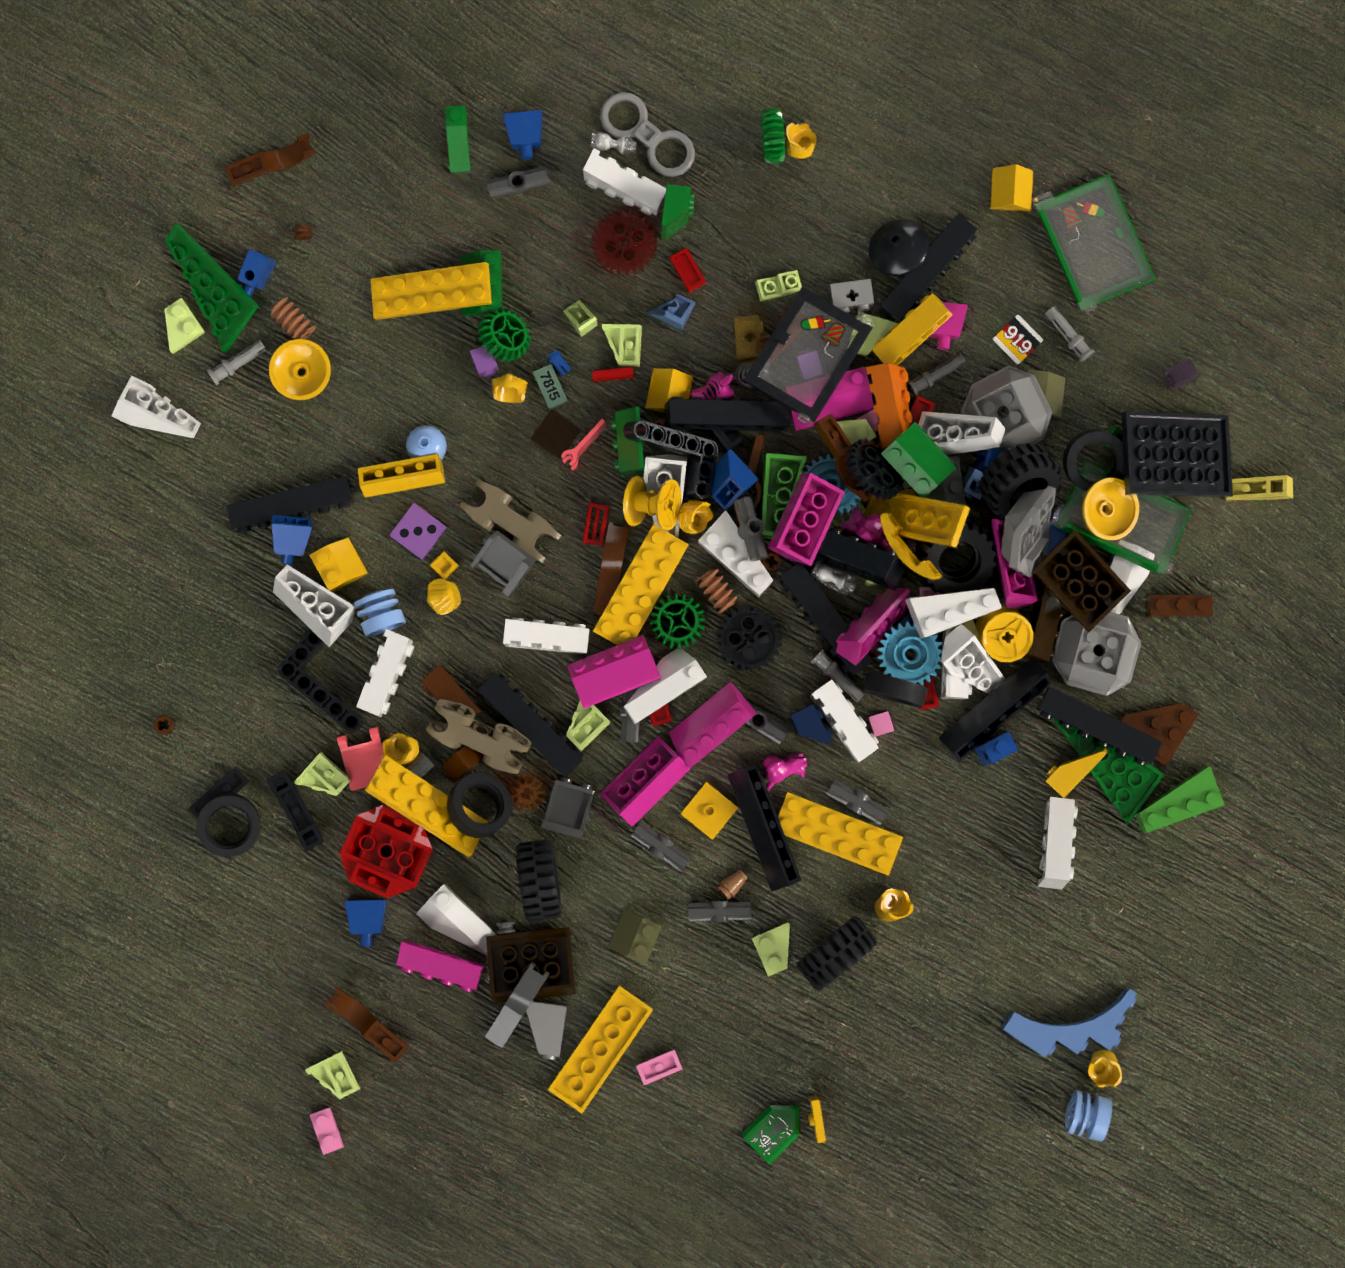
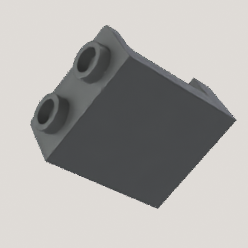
[470,530,536,597]
[541,777,595,839]

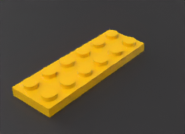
[371,262,492,320]
[864,493,970,548]
[592,524,689,645]
[364,755,489,857]
[778,792,903,876]
[548,985,654,1114]

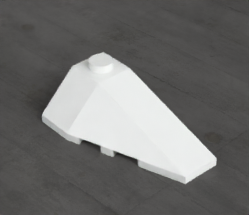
[112,376,201,438]
[624,649,707,724]
[416,884,497,956]

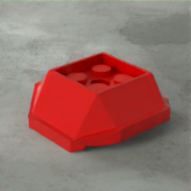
[340,805,433,898]

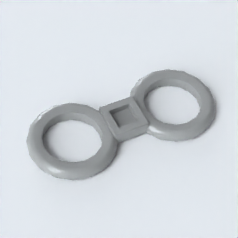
[600,92,695,177]

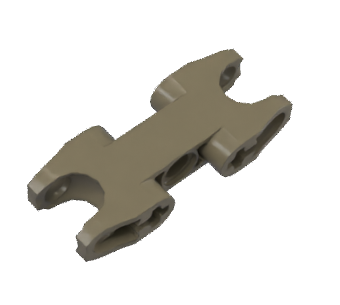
[459,479,562,564]
[426,699,532,774]

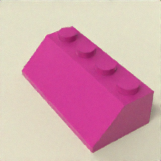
[785,367,874,431]
[767,473,845,566]
[991,519,1038,609]
[836,588,910,666]
[567,635,661,709]
[669,682,757,768]
[600,736,691,827]
[396,940,485,992]

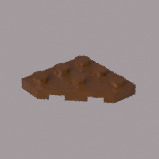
[1120,703,1199,766]

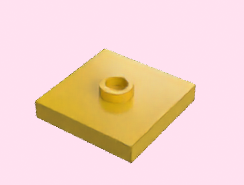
[681,782,738,840]
[808,1095,826,1143]

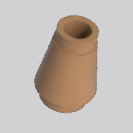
[717,870,748,900]

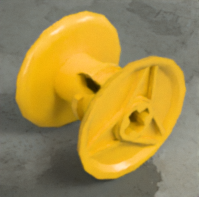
[623,475,682,531]
[976,604,1034,662]

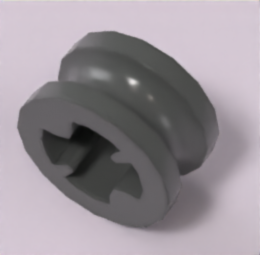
[496,921,515,934]

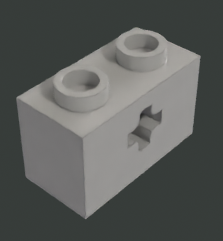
[829,279,874,313]

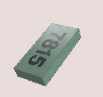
[533,364,568,410]

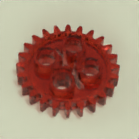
[592,210,657,277]

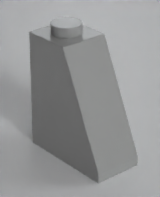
[526,1000,567,1060]

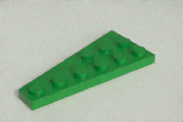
[165,224,259,352]
[1052,718,1164,825]

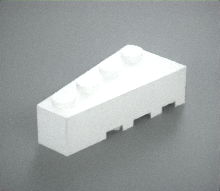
[583,148,666,216]
[918,411,1005,455]
[698,510,773,598]
[905,588,1002,639]

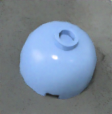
[406,425,447,461]

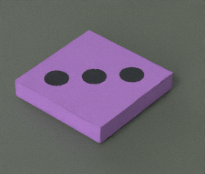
[390,503,447,560]

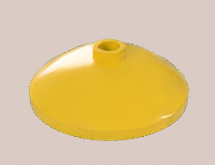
[269,339,331,400]
[1082,478,1139,540]

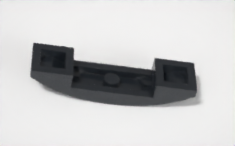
[266,769,324,852]

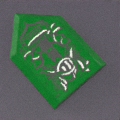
[740,1105,800,1165]

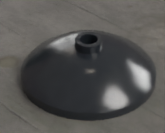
[868,219,929,276]

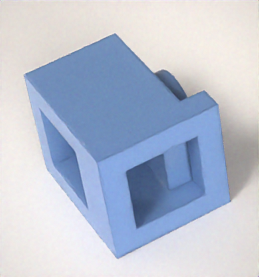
[962,466,983,500]

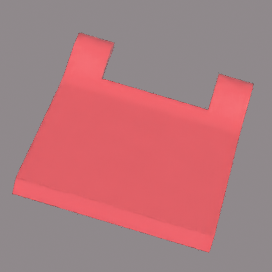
[561,419,606,471]
[337,727,383,791]

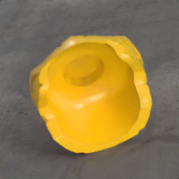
[785,122,816,159]
[492,373,528,403]
[679,500,713,534]
[427,579,461,615]
[381,733,419,765]
[874,889,913,922]
[1088,1050,1122,1088]

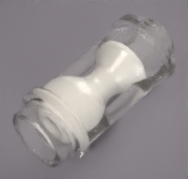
[590,131,637,157]
[811,562,857,596]

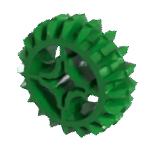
[760,108,785,164]
[477,307,531,363]
[650,593,705,649]

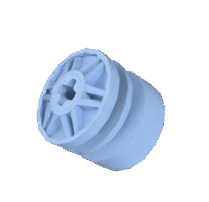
[353,589,406,637]
[1065,1090,1112,1142]

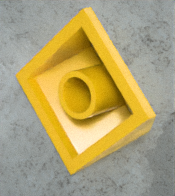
[990,164,1033,212]
[645,368,693,413]

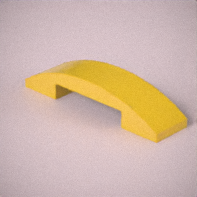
[880,513,942,580]

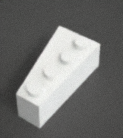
[273,565,355,647]
[503,618,590,655]
[356,629,415,717]
[810,680,879,763]
[1037,797,1078,890]

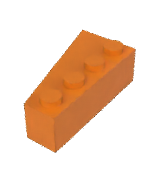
[866,363,912,448]

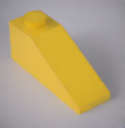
[1046,748,1108,798]

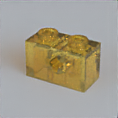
[733,315,765,361]

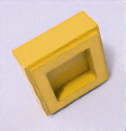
[430,551,459,580]

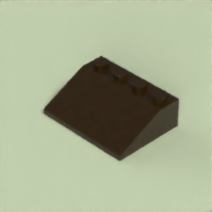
[1032,530,1131,633]
[486,927,576,1003]

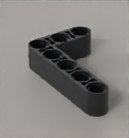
[623,421,718,499]
[278,629,363,732]

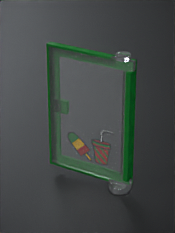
[1033,174,1155,313]
[1050,460,1192,577]

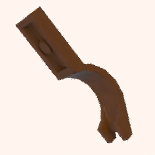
[225,133,315,187]
[813,413,870,501]
[734,434,765,527]
[593,522,629,614]
[323,987,409,1063]

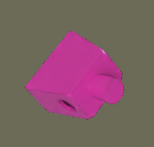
[929,302,968,350]

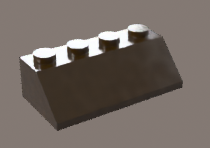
[1023,579,1064,663]

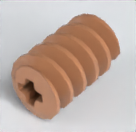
[271,297,316,340]
[695,568,737,615]

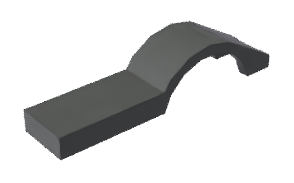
[485,962,550,1048]

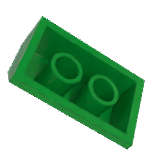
[662,184,695,240]
[461,250,503,317]
[611,406,644,476]
[881,422,957,498]

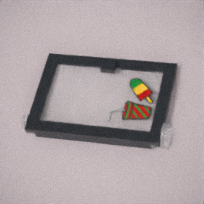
[743,287,875,424]

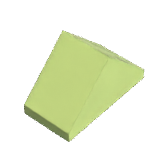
[563,300,598,337]

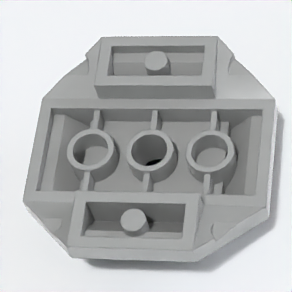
[961,366,1052,452]
[1001,486,1056,577]
[1050,612,1141,697]

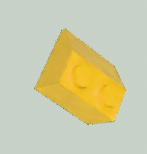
[310,538,368,593]

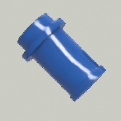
[547,350,572,377]

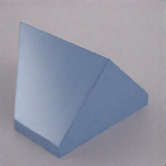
[647,294,696,331]

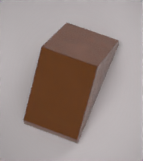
[442,746,484,782]

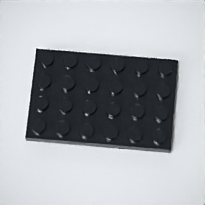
[1121,411,1233,497]

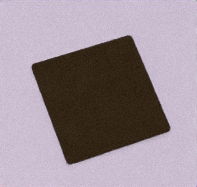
[531,410,581,459]

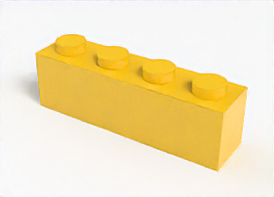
[872,293,953,366]
[358,454,445,498]

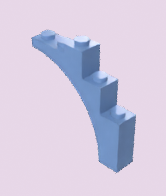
[1001,987,1137,1058]

